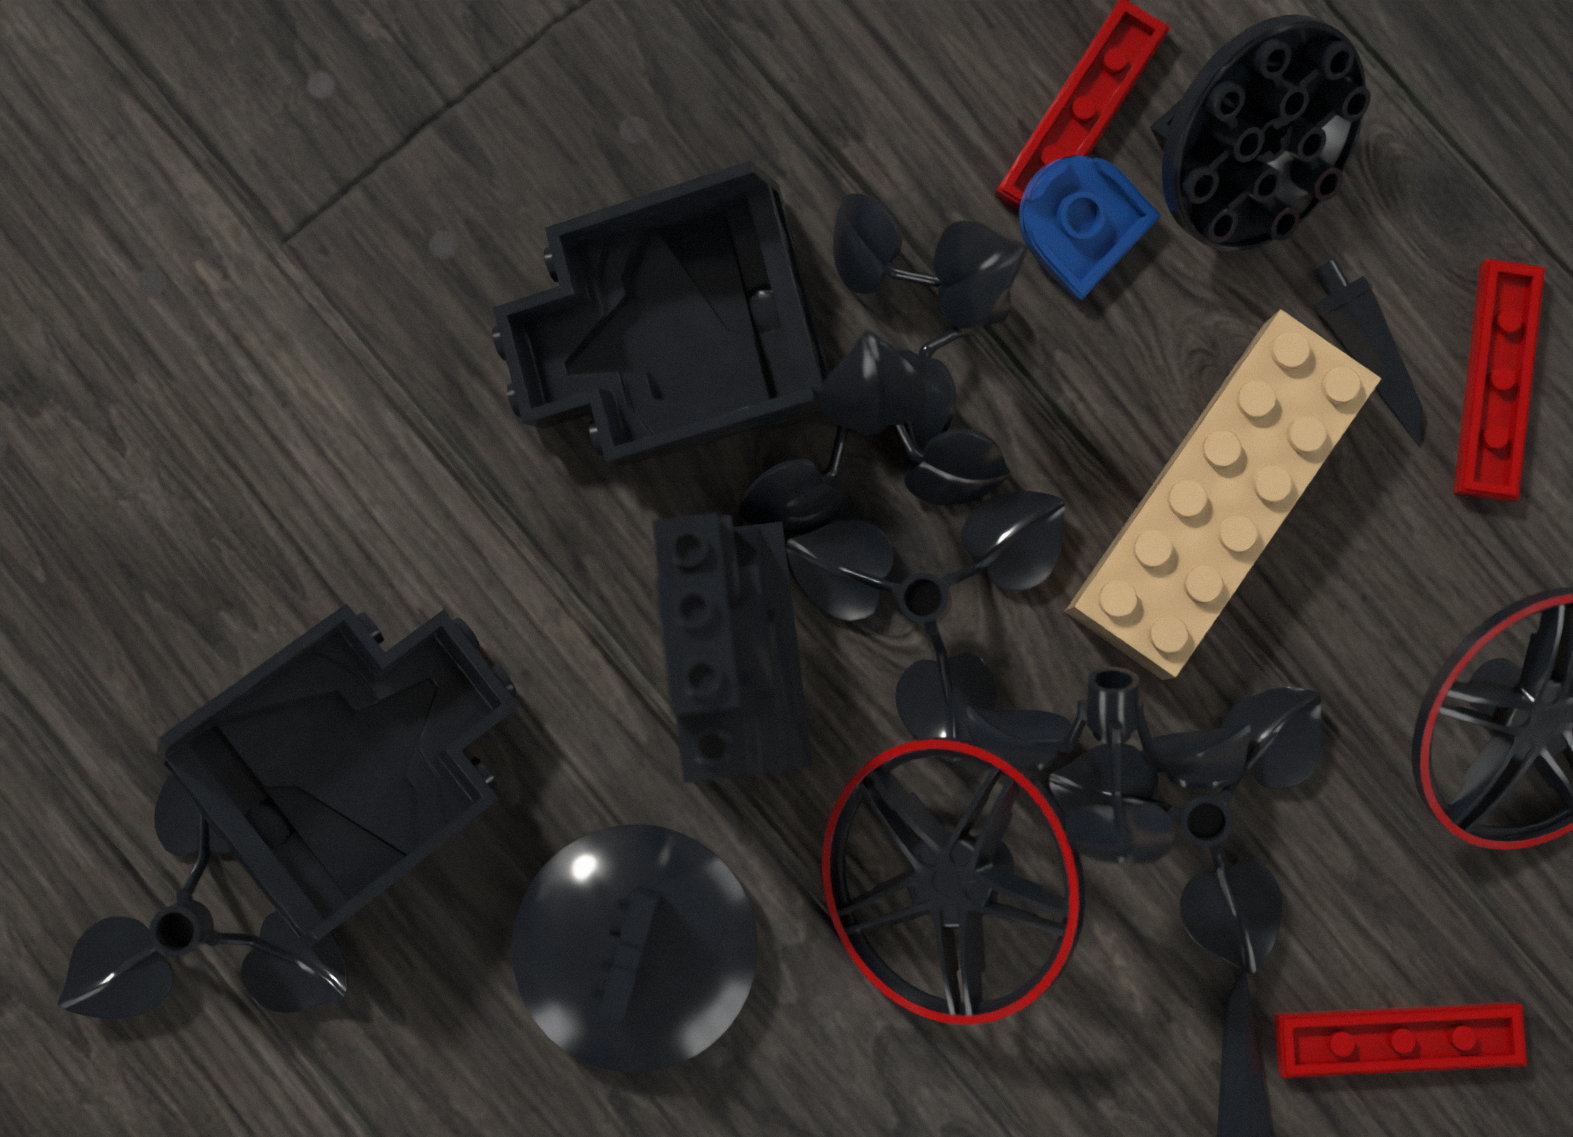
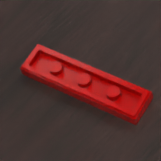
[995,0,1171,210]
[1453,259,1545,502]
[1274,1002,1527,1078]

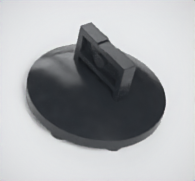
[1150,15,1371,251]
[512,824,758,1073]

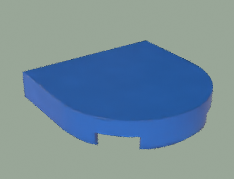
[1019,155,1161,300]

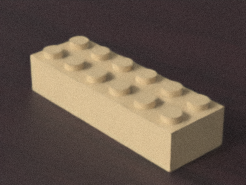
[1064,309,1381,680]

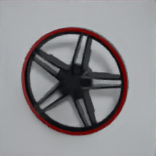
[1411,587,1573,850]
[822,737,1085,1025]

